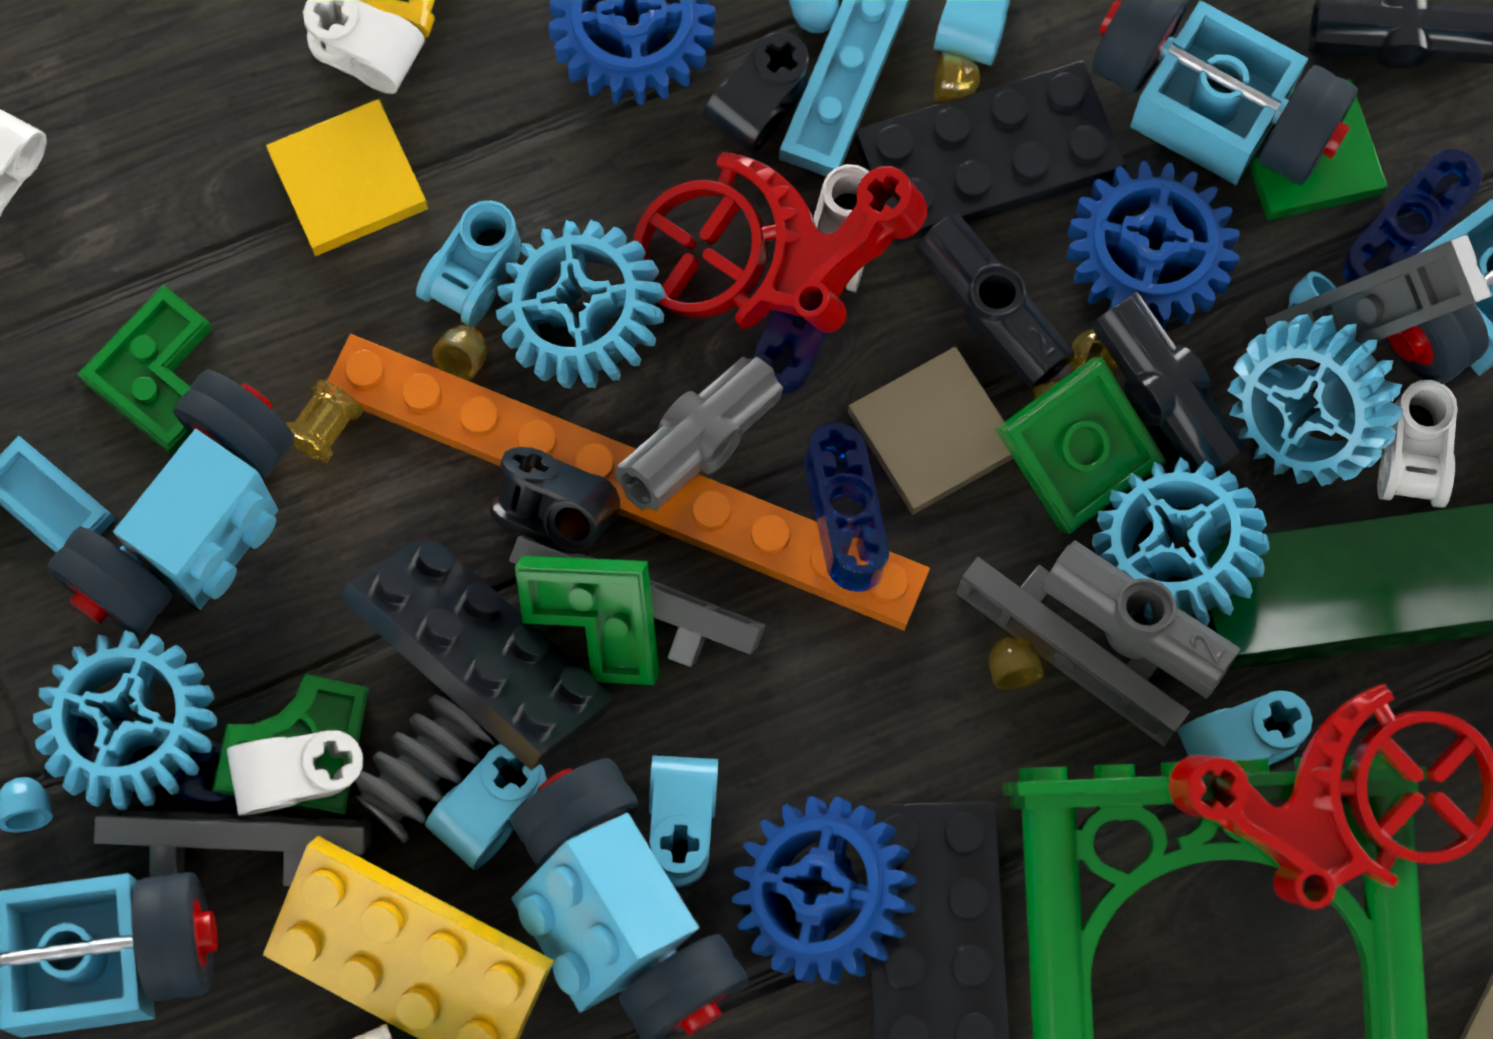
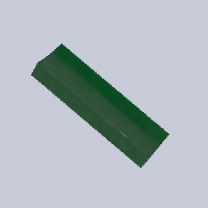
[1190,503,1493,671]

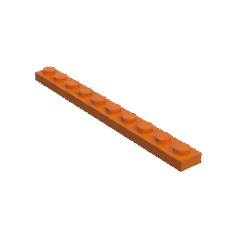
[324,334,930,631]

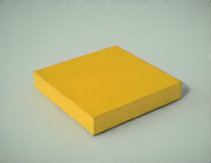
[266,99,428,256]

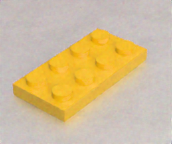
[263,836,554,1039]

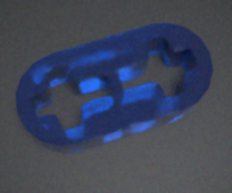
[754,310,829,394]

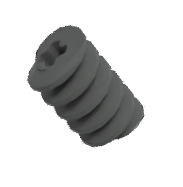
[355,694,496,843]

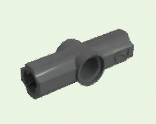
[615,357,783,511]
[1041,540,1241,699]

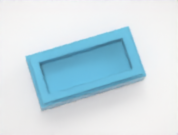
[0,436,115,553]

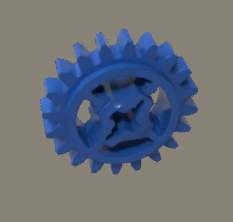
[548,0,715,105]
[1066,161,1240,329]
[732,796,916,984]

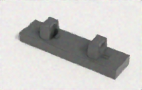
[1264,234,1492,368]
[509,534,766,667]
[956,557,1190,747]
[94,808,373,886]

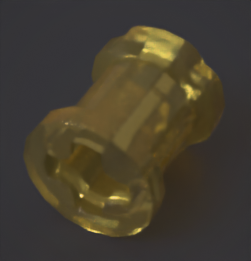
[286,379,363,464]

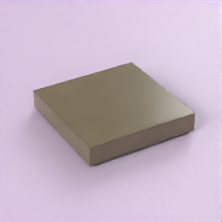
[848,346,1013,515]

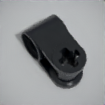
[703,32,809,154]
[490,447,620,553]

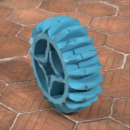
[496,220,665,389]
[1227,314,1404,486]
[1092,457,1269,626]
[33,630,217,810]

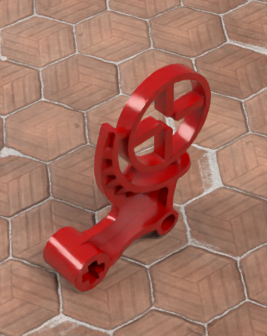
[633,152,927,333]
[1168,684,1493,909]

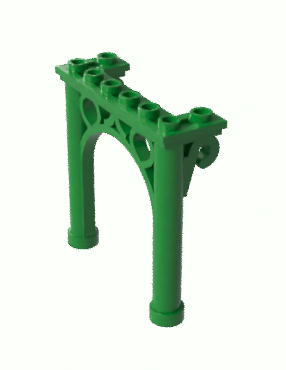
[1002,754,1428,1039]

